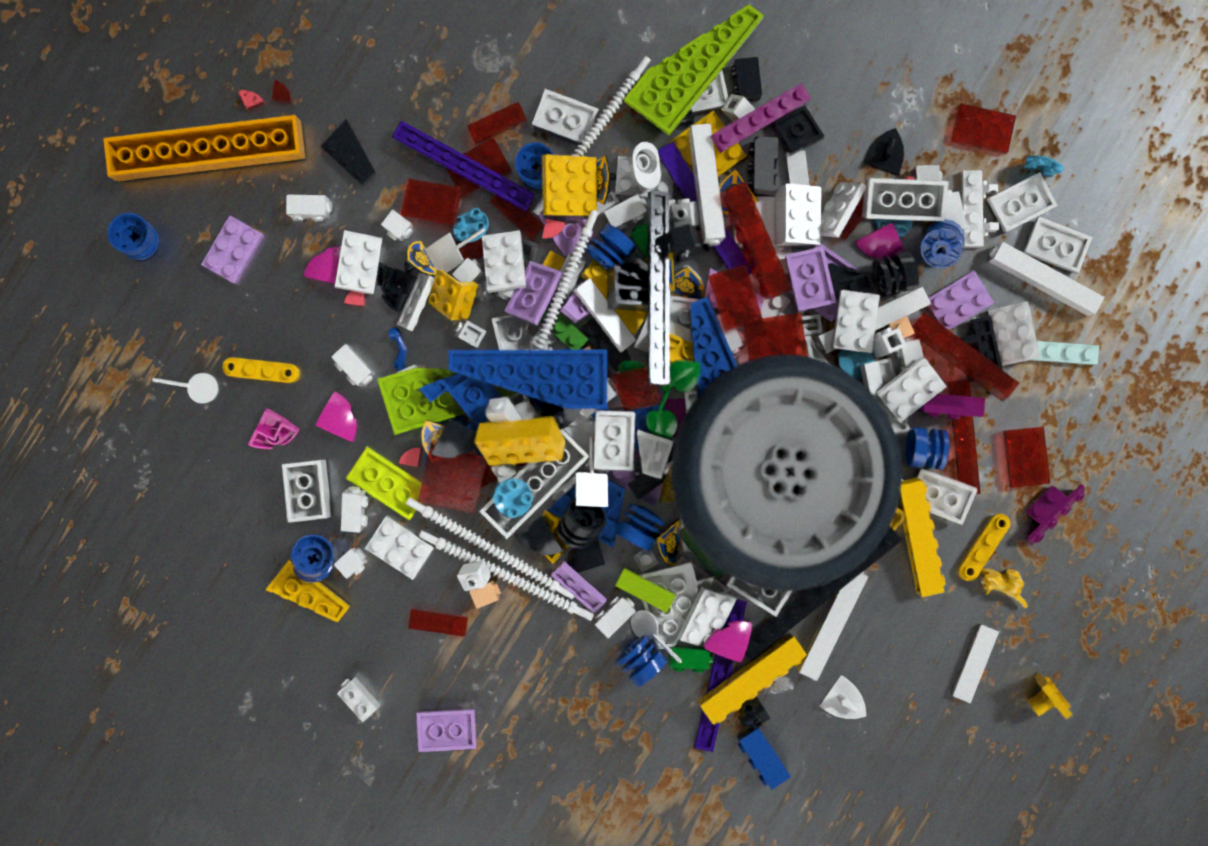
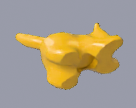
[981,569,1028,608]

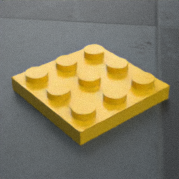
[667,110,747,178]
[542,155,597,216]

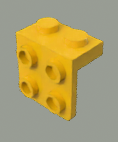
[428,270,478,321]

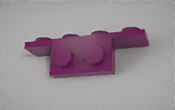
[916,394,986,419]
[1026,484,1085,546]

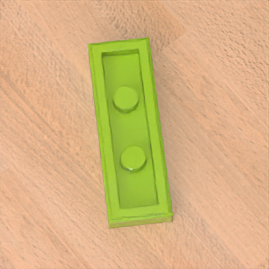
[615,568,676,613]

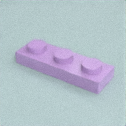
[551,561,607,613]

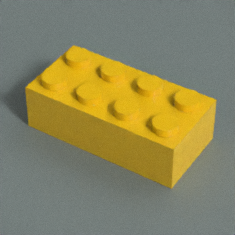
[475,417,565,466]

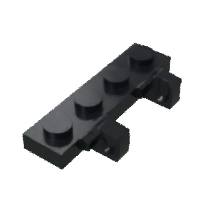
[958,316,1007,395]
[627,438,675,500]

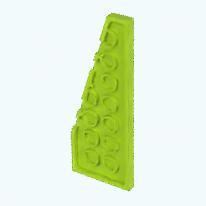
[624,4,764,136]
[377,368,518,435]

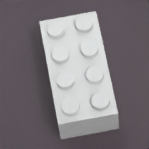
[862,178,949,221]

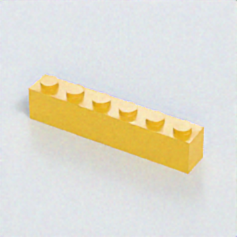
[899,477,946,597]
[697,633,807,725]

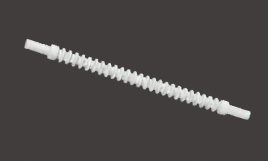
[533,56,651,216]
[532,210,598,350]
[406,497,575,600]
[419,531,594,621]

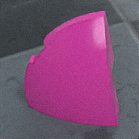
[855,223,905,259]
[303,247,341,283]
[315,391,357,442]
[248,408,300,449]
[703,621,752,663]

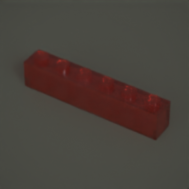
[720,181,792,300]
[912,312,1020,402]

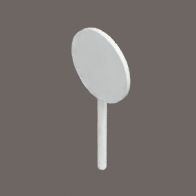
[152,373,218,403]
[631,610,682,663]

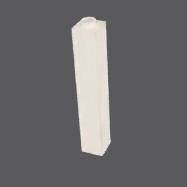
[688,124,725,246]
[988,242,1105,316]
[815,287,931,355]
[797,572,868,681]

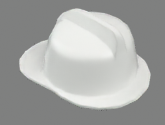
[629,142,661,189]

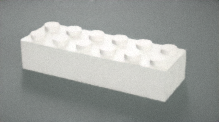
[479,429,590,539]

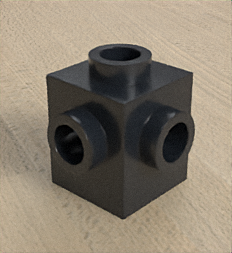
[738,696,771,731]

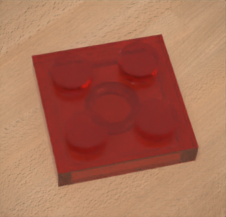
[612,367,662,411]

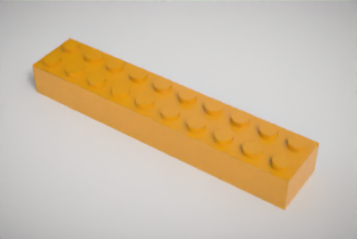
[103,115,306,181]

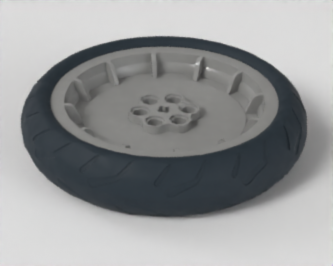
[671,355,902,590]

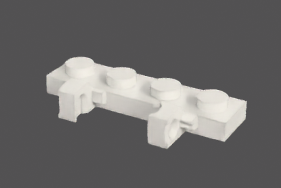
[961,170,999,248]

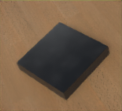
[772,105,825,156]

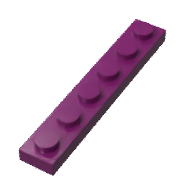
[710,83,812,153]

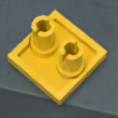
[1027,672,1072,719]

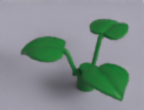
[618,360,701,440]

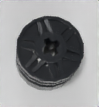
[873,249,919,297]
[557,498,606,549]

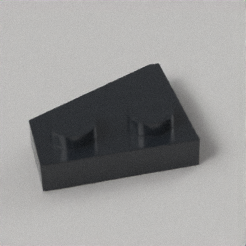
[828,263,875,301]

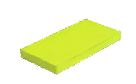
[346,447,431,521]

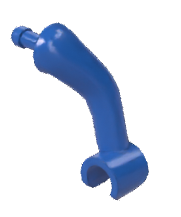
[388,327,407,370]

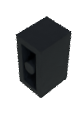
[730,57,762,101]

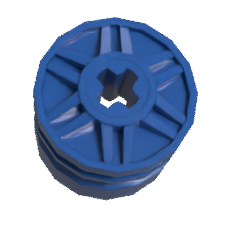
[515,142,554,191]
[107,213,160,260]
[920,219,965,268]
[585,223,637,270]
[905,427,949,470]
[615,503,665,551]
[291,535,334,583]
[616,635,667,687]

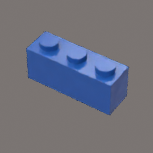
[737,728,791,790]

